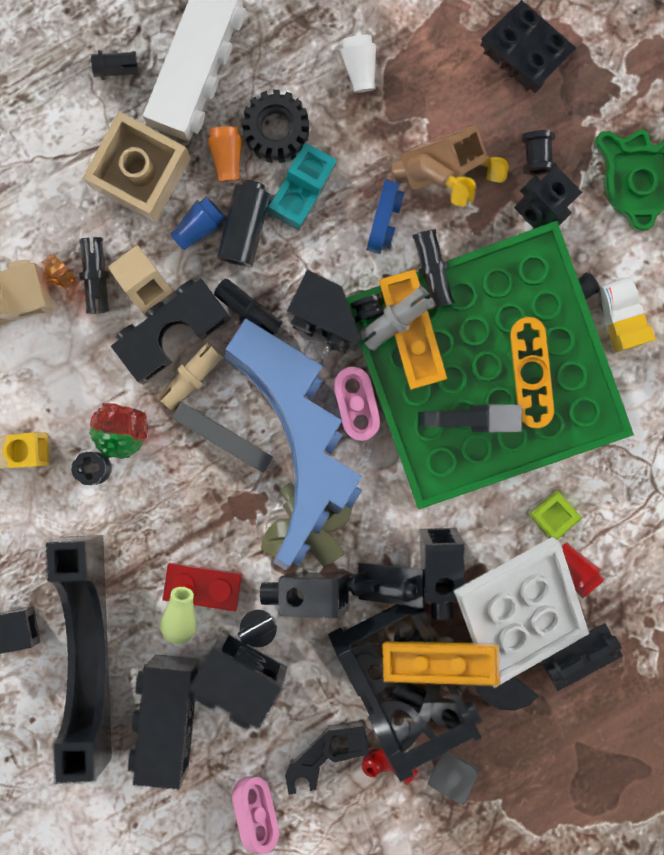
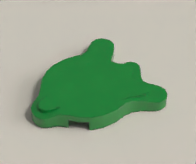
[594,129,664,232]

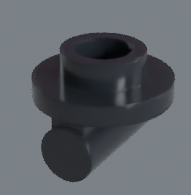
[237,609,278,647]

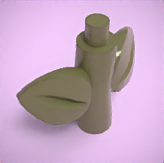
[261,482,353,568]

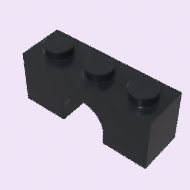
[111,278,231,384]

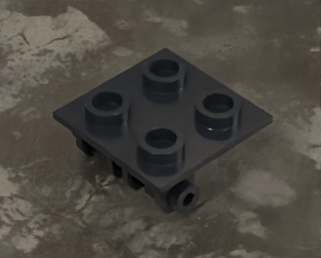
[480,0,576,94]

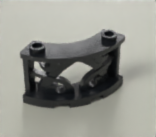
[328,605,482,782]

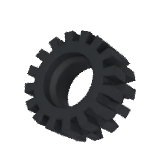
[242,89,310,163]

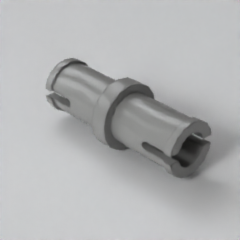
[359,286,435,351]

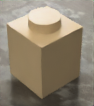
[108,245,173,314]

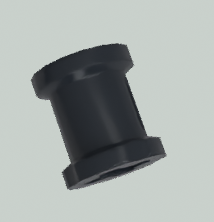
[521,130,557,175]
[71,452,112,485]

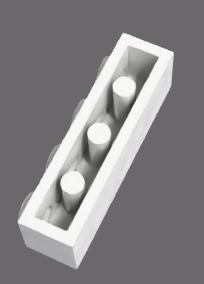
[143,0,246,142]

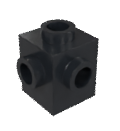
[514,166,583,229]

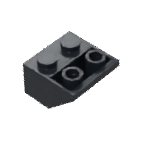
[287,269,360,354]

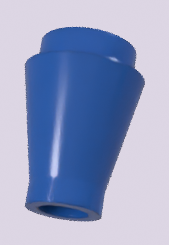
[170,196,226,250]

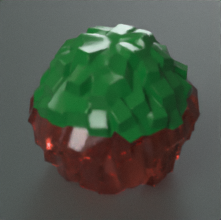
[89,403,149,459]

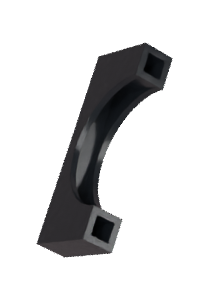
[46,535,112,784]

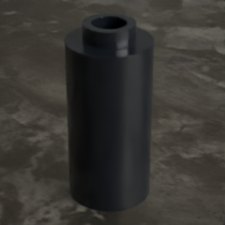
[217,180,271,267]

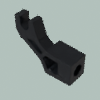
[418,405,522,432]
[285,721,369,795]

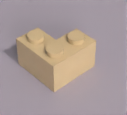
[0,260,54,325]

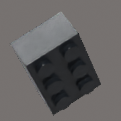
[189,631,287,730]
[128,654,200,790]

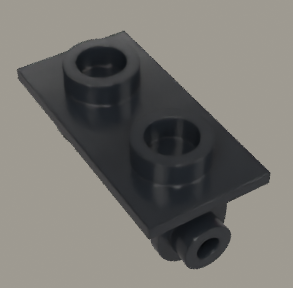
[346,562,425,608]
[542,623,623,691]

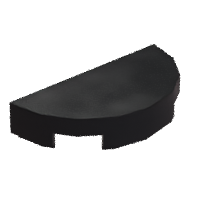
[474,676,539,711]

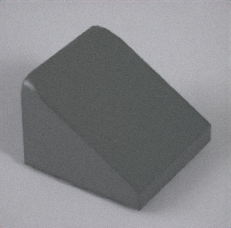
[427,752,479,805]

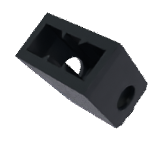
[419,528,464,620]
[260,572,350,618]

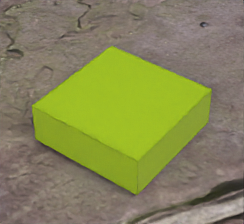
[528,490,582,540]

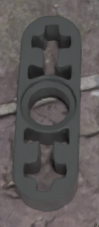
[171,402,273,473]

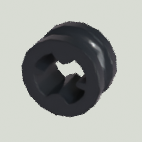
[350,294,386,323]

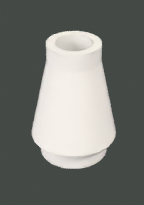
[340,35,376,93]

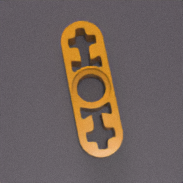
[510,317,554,428]

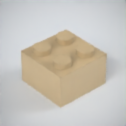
[83,111,191,222]

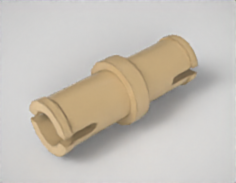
[157,341,224,412]

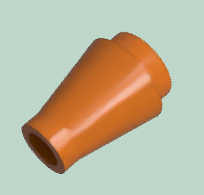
[206,126,243,182]

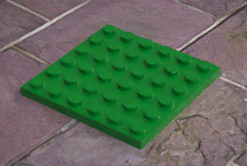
[346,221,634,510]

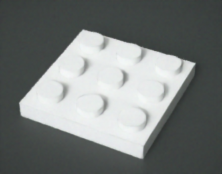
[454,537,589,688]

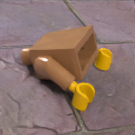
[392,124,509,207]

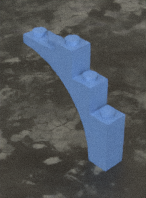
[224,319,362,570]

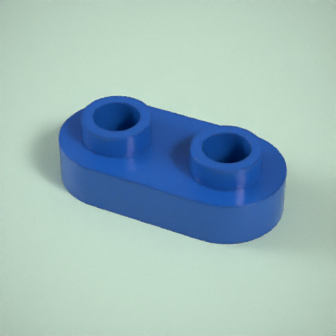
[366,179,405,254]

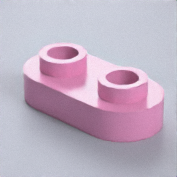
[334,367,380,441]
[232,777,279,854]

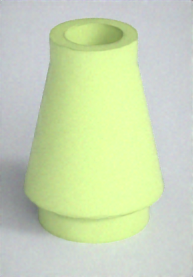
[159,587,197,644]

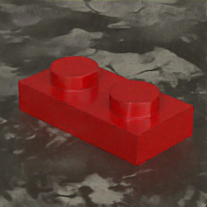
[162,562,243,612]

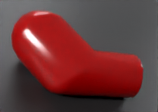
[362,749,418,785]

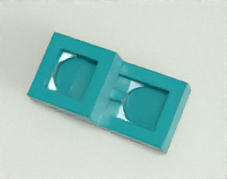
[267,142,337,230]

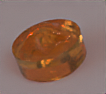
[41,254,77,290]

